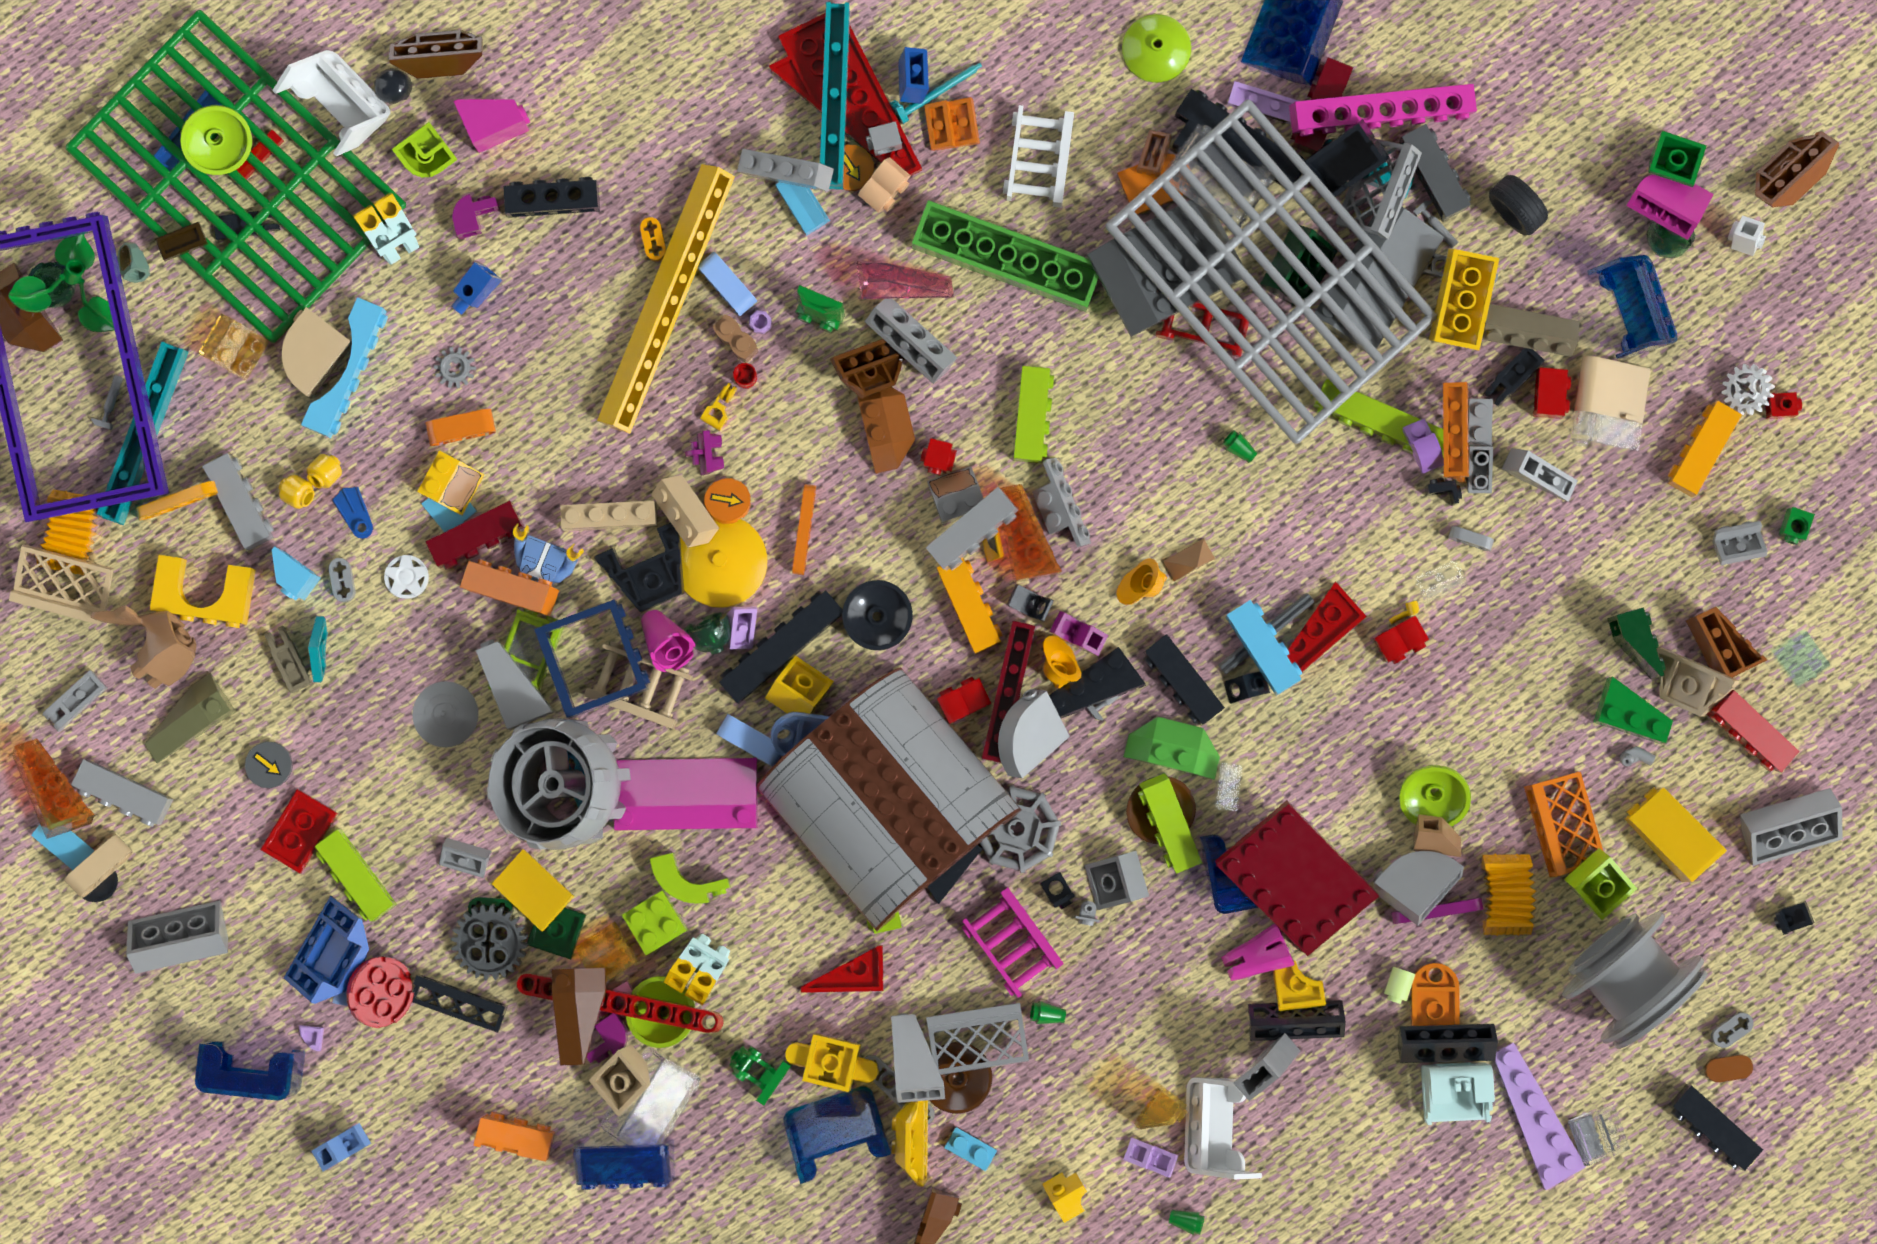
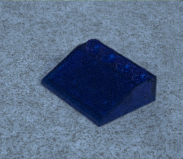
[1241,0,1343,86]

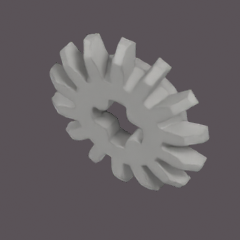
[434,347,476,388]

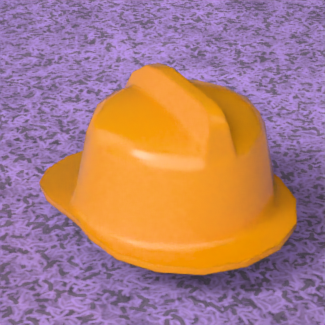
[1116,558,1167,605]
[1043,635,1082,689]

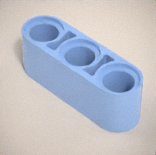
[698,251,757,316]
[716,714,781,767]

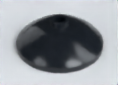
[842,580,913,651]

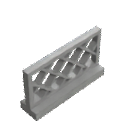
[1335,138,1422,240]
[926,1003,1029,1075]

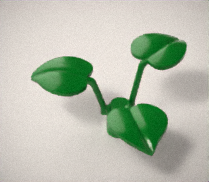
[8,234,115,332]

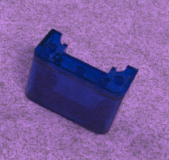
[195,1041,306,1101]

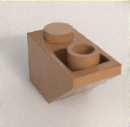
[1413,814,1462,857]

